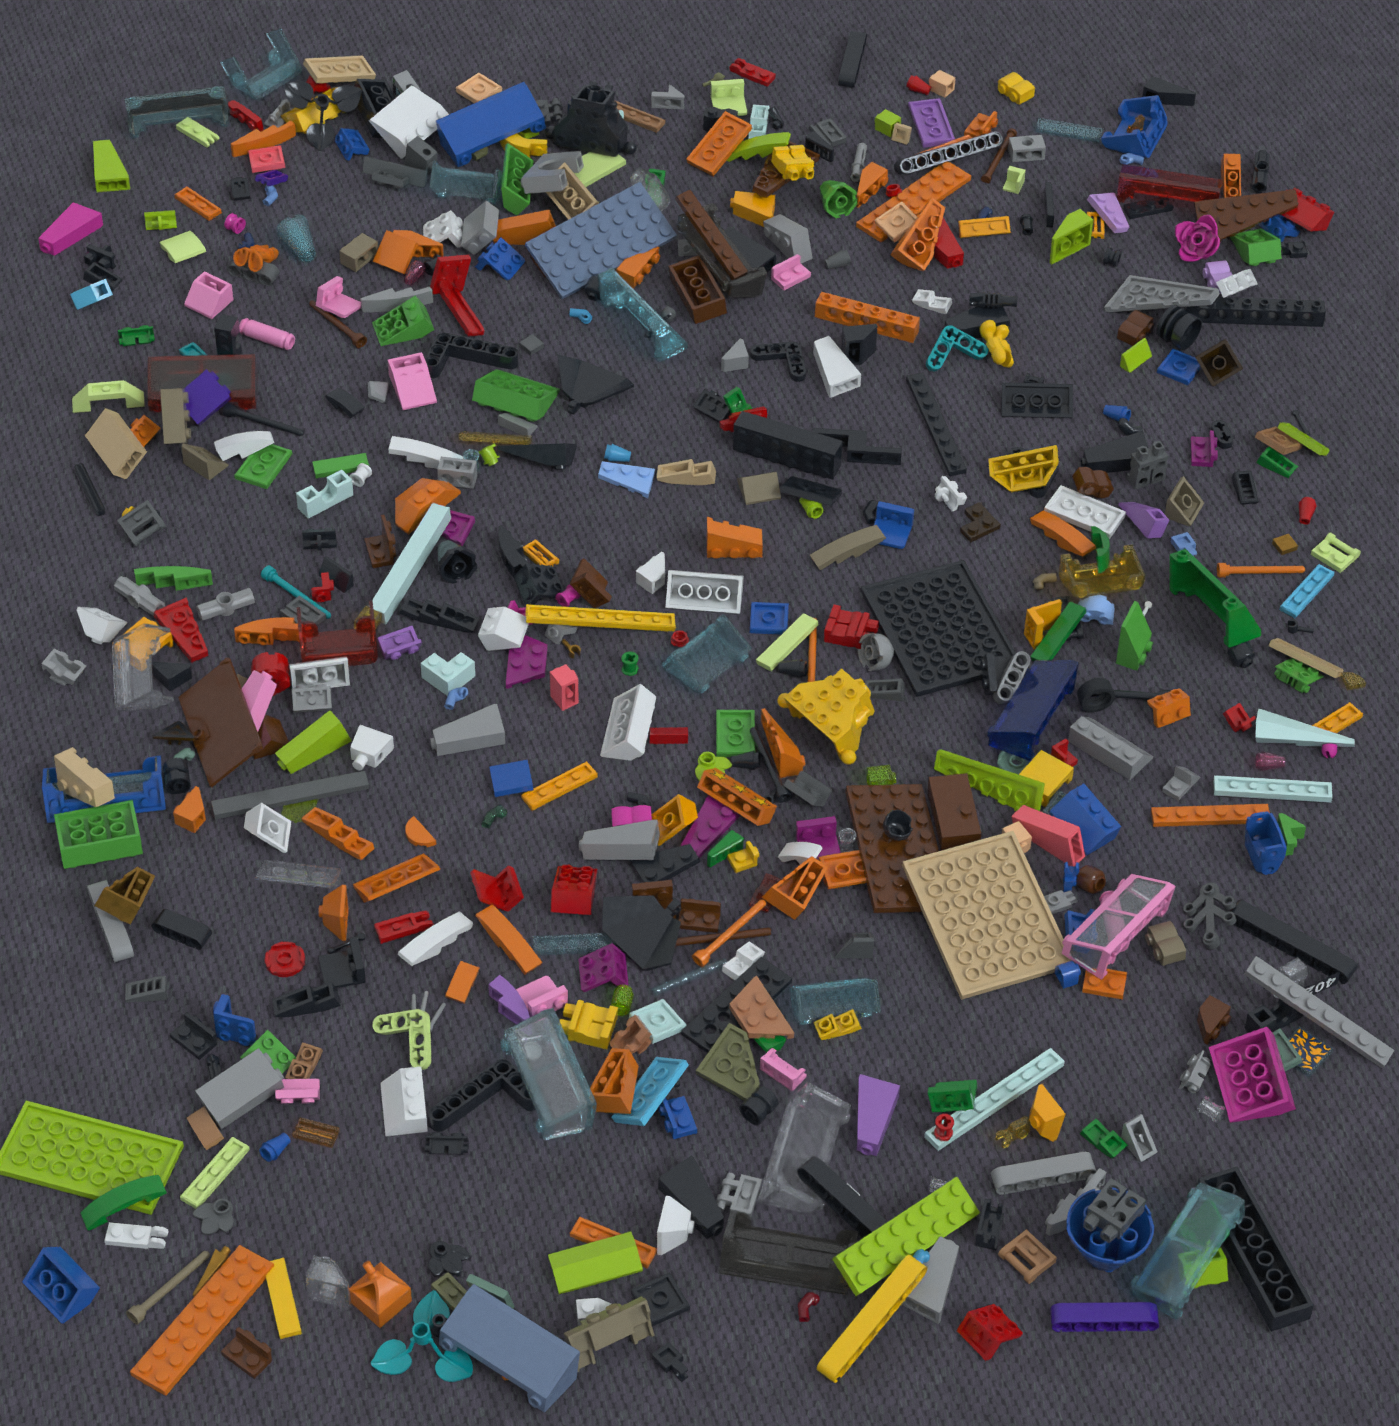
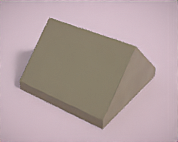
[181,443,229,480]
[737,472,781,505]
[1165,476,1204,526]

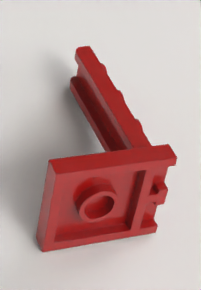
[430,255,484,336]

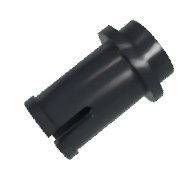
[1020,214,1033,235]

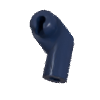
[977,206,993,219]

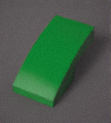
[723,387,752,413]
[1080,1118,1128,1159]

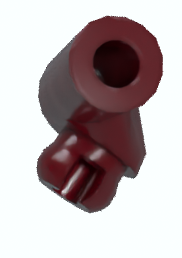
[797,1292,820,1322]

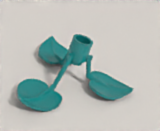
[371,1290,473,1382]

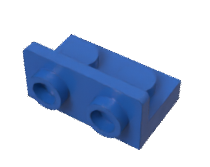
[335,128,370,161]
[658,1096,697,1139]

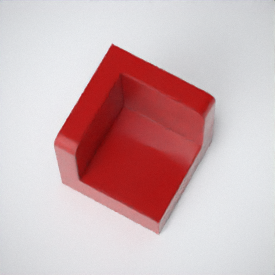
[1051,739,1078,767]

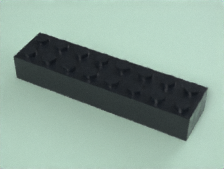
[1196,1166,1314,1332]

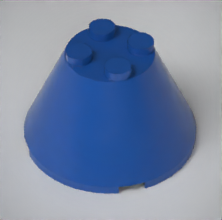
[1066,1188,1154,1272]

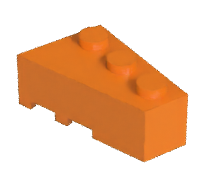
[762,856,828,920]

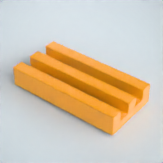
[1087,212,1104,239]
[522,539,559,566]

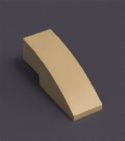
[657,459,716,485]

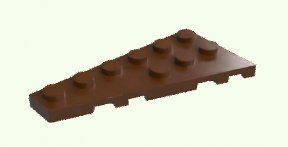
[752,141,820,198]

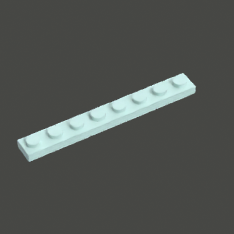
[925,1048,1065,1151]

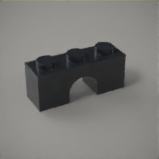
[214,314,243,369]
[1245,998,1304,1033]

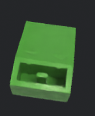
[372,295,434,346]

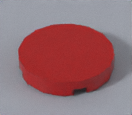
[264,942,305,977]

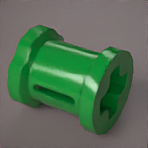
[621,651,638,676]

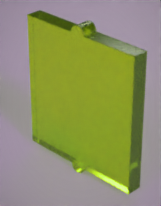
[281,799,318,823]

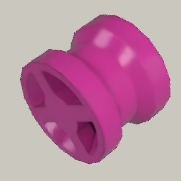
[224,213,246,234]

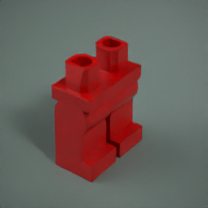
[824,605,879,649]

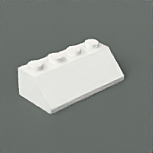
[666,570,744,614]
[600,684,656,761]

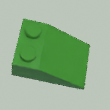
[1230,229,1282,266]
[1116,601,1153,671]

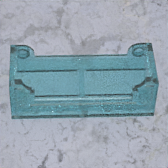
[598,268,688,363]
[1131,1182,1245,1321]

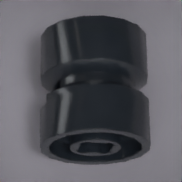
[163,758,191,794]
[739,1086,779,1126]

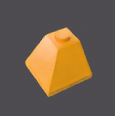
[651,794,698,846]
[1029,1084,1066,1142]

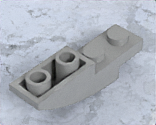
[1045,1168,1107,1236]

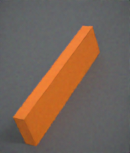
[570,1217,657,1269]

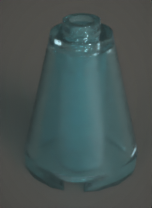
[276,214,316,262]

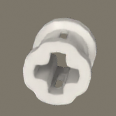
[349,463,372,487]

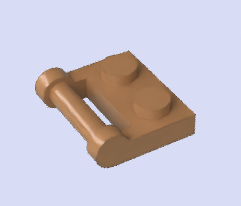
[998,1229,1057,1284]

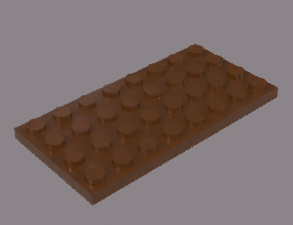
[845,784,939,913]

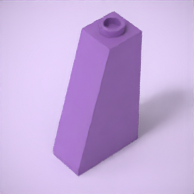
[857,1074,900,1156]

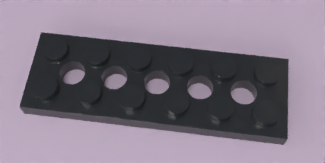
[681,957,792,1054]

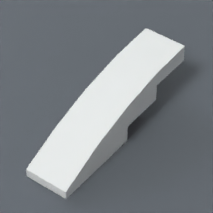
[1216,269,1257,298]
[389,436,464,469]
[398,912,473,966]

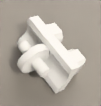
[935,476,967,511]

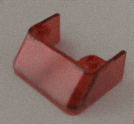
[296,600,378,666]

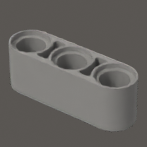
[993,651,1030,704]

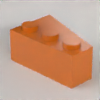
[706,517,763,558]
[586,1048,639,1114]

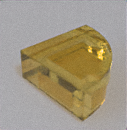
[1341,672,1366,691]

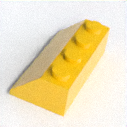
[281,87,344,134]

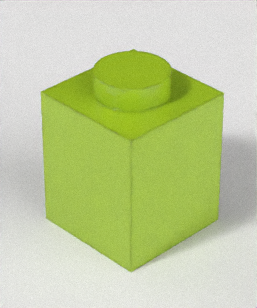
[874,109,901,137]

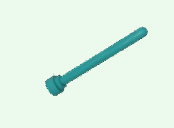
[261,565,331,619]

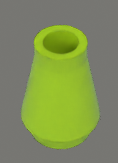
[799,498,823,519]

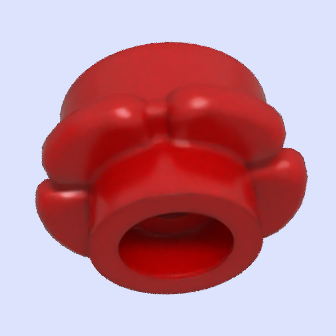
[886,184,902,198]
[671,630,689,648]

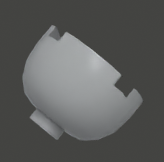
[858,633,894,671]

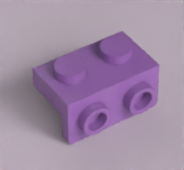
[377,626,422,660]

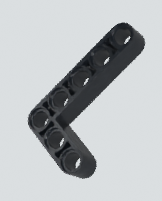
[425,332,519,378]
[429,1059,540,1132]

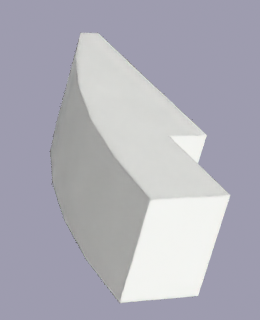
[214,431,274,461]

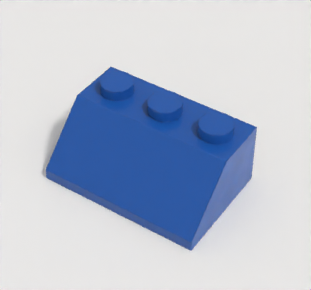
[1049,784,1121,856]
[22,1247,100,1324]

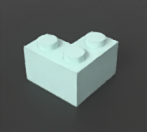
[421,652,475,696]

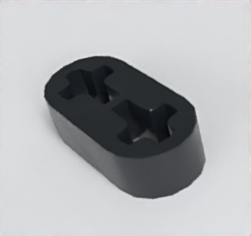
[1211,420,1234,449]

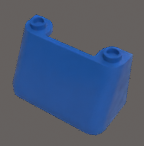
[1101,95,1167,158]

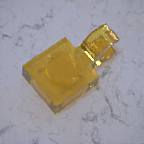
[995,1116,1031,1148]

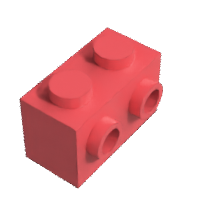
[550,664,579,711]

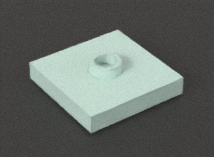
[629,999,687,1044]

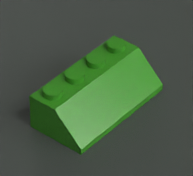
[501,143,534,215]

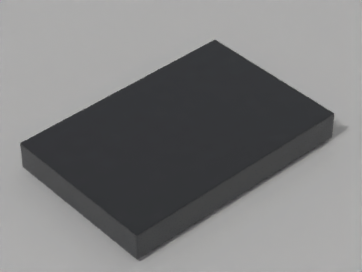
[780,476,842,506]

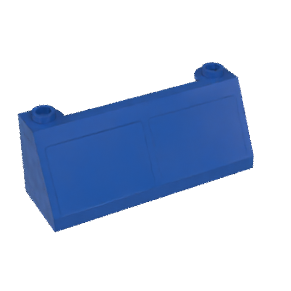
[436,82,546,167]

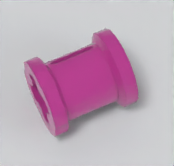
[556,584,580,607]

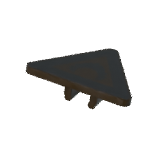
[152,721,195,745]

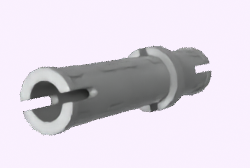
[851,143,867,182]

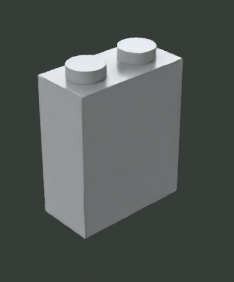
[461,201,499,254]

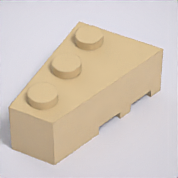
[54,747,115,807]

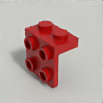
[470,866,524,911]

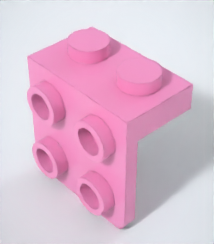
[516,976,568,1022]

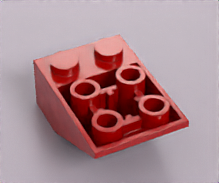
[551,865,598,915]

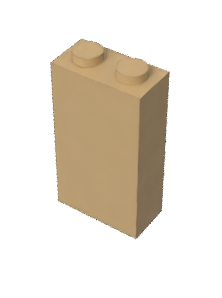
[85,408,147,479]

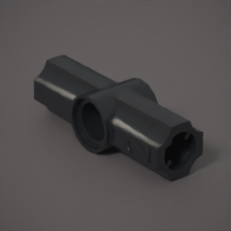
[1252,150,1270,193]

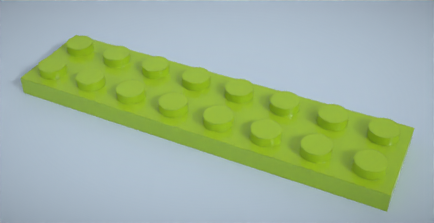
[832,1177,980,1296]

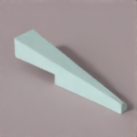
[1256,709,1355,747]

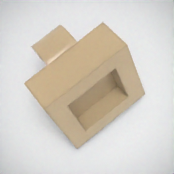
[891,123,912,145]

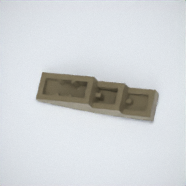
[810,525,886,570]

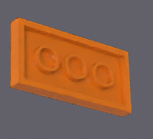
[686,111,752,177]

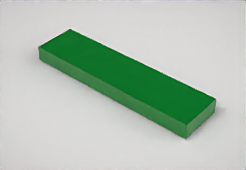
[1030,602,1087,666]

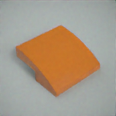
[373,230,418,275]

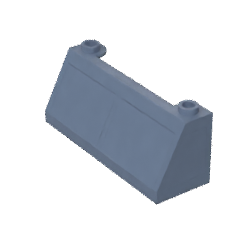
[439,1284,580,1413]

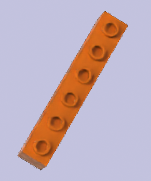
[815,292,920,343]

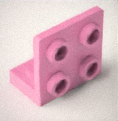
[316,276,361,318]

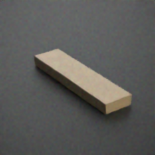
[1269,638,1344,678]

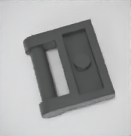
[117,500,167,547]

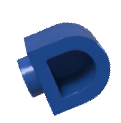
[1055,961,1081,989]

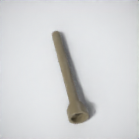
[126,1251,210,1325]

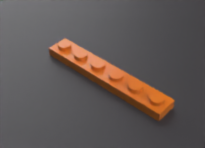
[1151,804,1270,827]

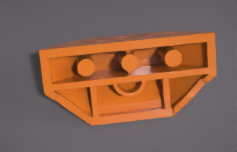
[395,478,461,535]

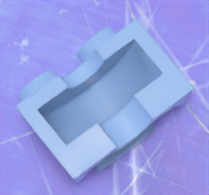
[1078,594,1115,625]

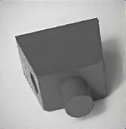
[404,136,442,175]

